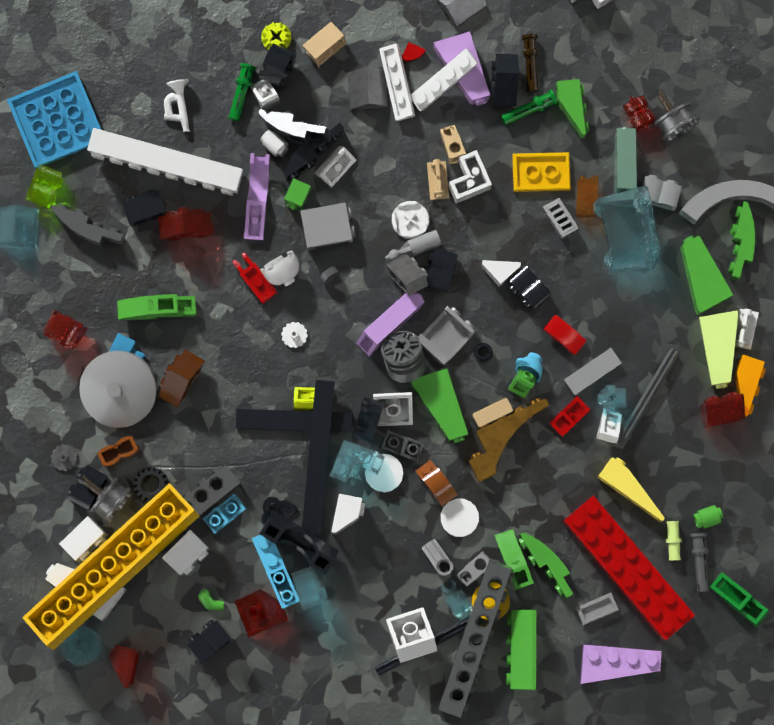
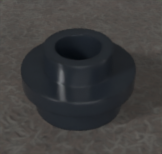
[474,343,493,362]

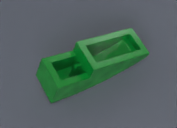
[710,572,770,628]

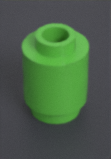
[693,505,724,529]

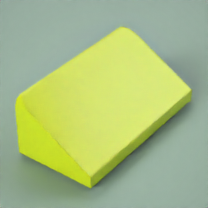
[294,387,315,411]

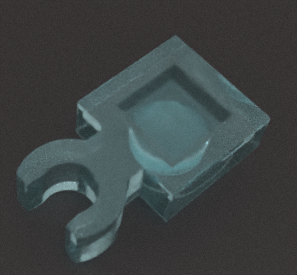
[441,579,471,616]

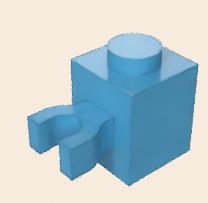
[110,333,146,360]

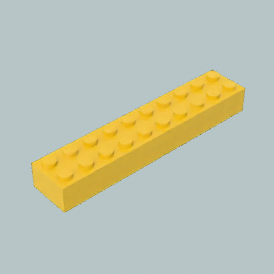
[22,483,199,650]

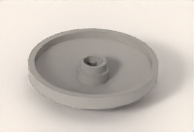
[80,350,157,428]

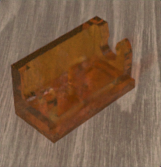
[576,175,598,217]

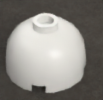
[260,251,299,286]

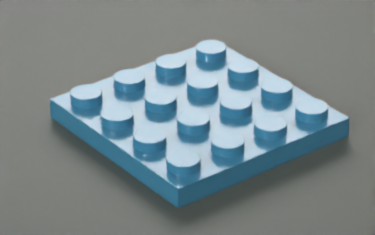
[6,71,101,169]

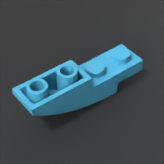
[252,535,300,609]

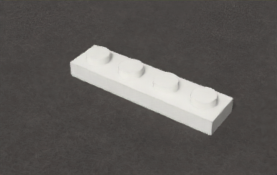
[379,43,415,121]
[411,49,479,111]

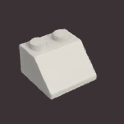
[331,494,365,535]
[162,530,209,576]

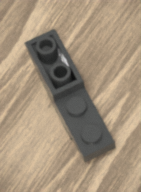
[51,204,125,246]

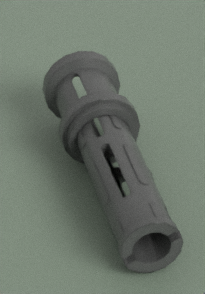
[690,533,710,592]

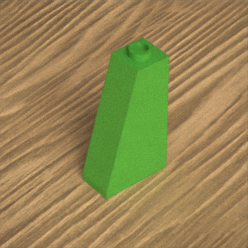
[680,235,733,316]
[410,369,468,444]

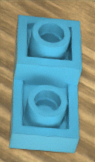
[203,494,247,534]

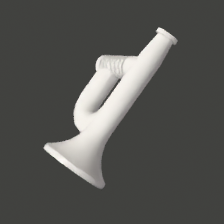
[164,79,190,132]

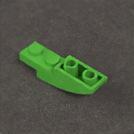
[728,201,755,281]
[117,294,196,320]
[518,532,573,598]

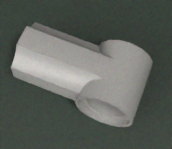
[421,539,453,577]

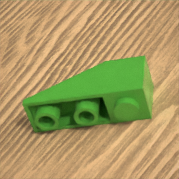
[555,79,589,139]
[494,529,534,590]

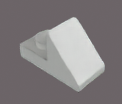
[597,410,622,443]

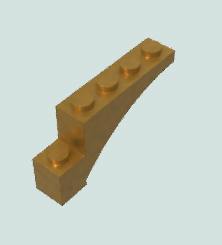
[469,397,549,483]

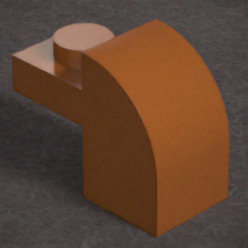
[415,460,457,506]

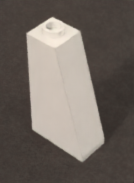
[45,563,127,621]

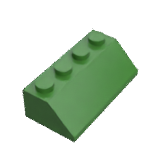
[506,610,536,690]

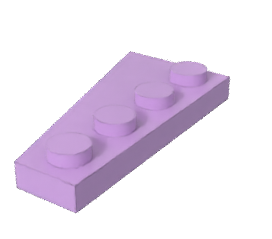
[580,645,662,684]

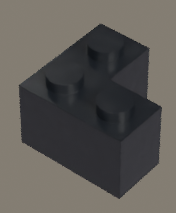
[490,54,519,106]
[188,620,234,663]

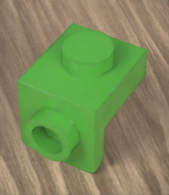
[508,369,536,399]

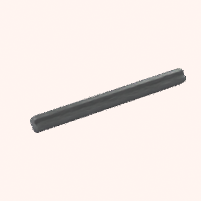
[614,349,679,449]

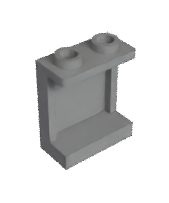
[300,203,355,251]
[418,306,475,367]

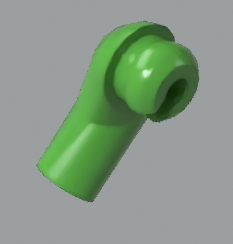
[198,589,224,611]

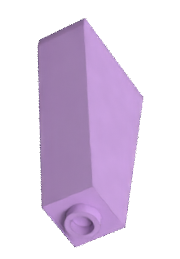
[433,32,490,106]
[356,292,425,357]

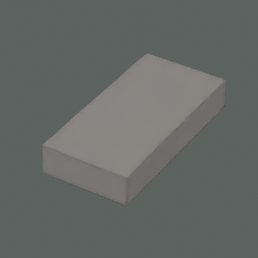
[575,593,619,625]

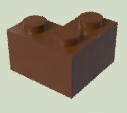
[158,349,205,408]

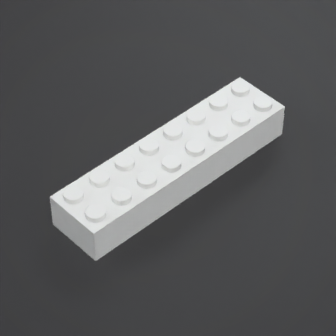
[87,128,243,196]

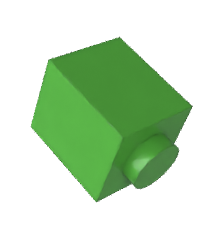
[284,178,311,210]

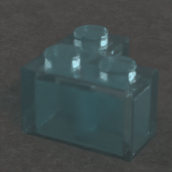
[330,440,385,486]
[291,567,328,611]

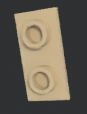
[427,159,449,200]

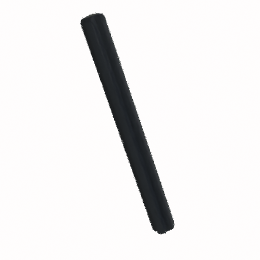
[375,616,480,676]

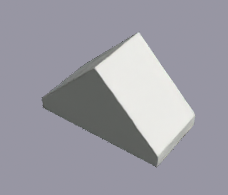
[250,80,280,110]
[482,260,521,287]

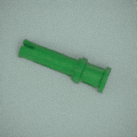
[228,63,257,122]
[501,89,558,126]

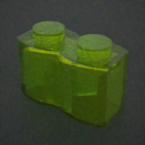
[25,164,63,209]

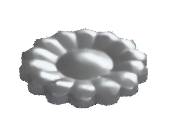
[51,444,78,471]

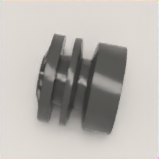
[381,331,426,383]

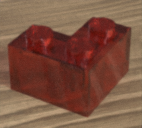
[158,207,214,241]

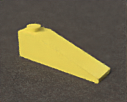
[597,457,665,522]

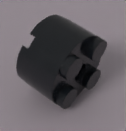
[258,43,297,88]

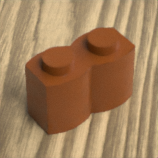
[97,436,141,468]

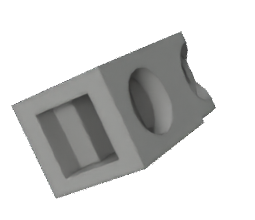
[456,551,490,587]

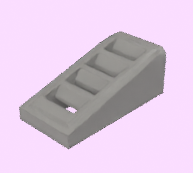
[542,198,579,240]

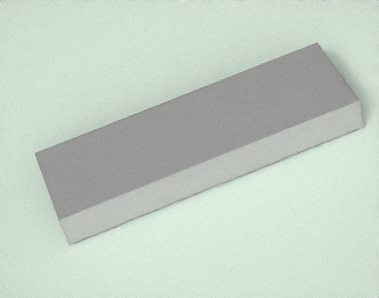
[563,348,622,396]

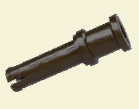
[521,34,539,92]

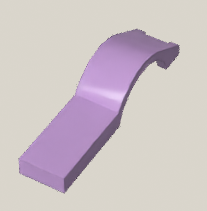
[244,153,270,240]

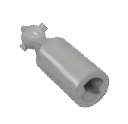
[385,230,442,260]

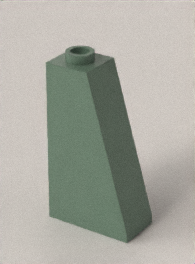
[613,127,637,207]

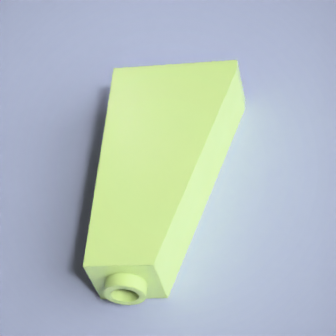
[699,310,738,389]

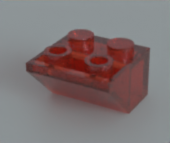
[700,391,745,428]

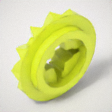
[261,22,291,50]

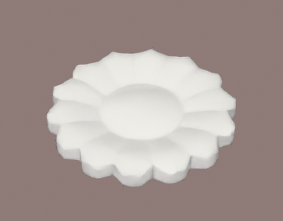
[281,322,308,348]

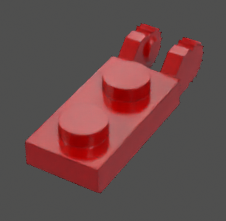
[232,252,278,304]

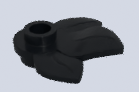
[261,497,298,526]

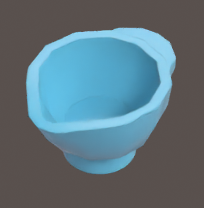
[515,353,543,383]

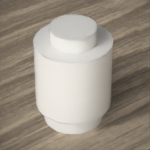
[260,129,288,157]

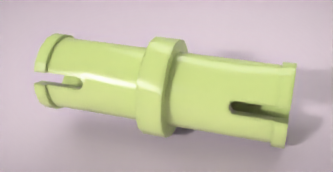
[666,521,682,560]

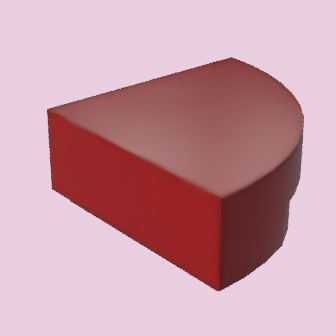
[402,42,426,62]

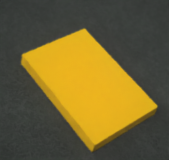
[512,152,571,192]

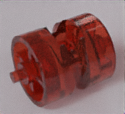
[622,95,656,130]

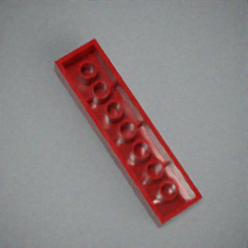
[562,495,695,641]

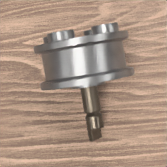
[654,89,700,143]
[81,475,132,523]

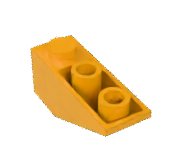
[734,355,766,418]

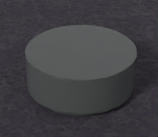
[320,266,339,284]

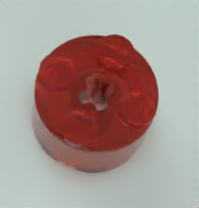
[43,309,88,350]

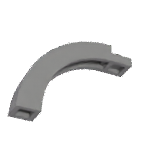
[679,180,774,224]

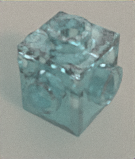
[597,385,627,413]

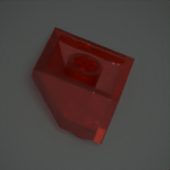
[234,589,289,637]
[109,645,141,689]

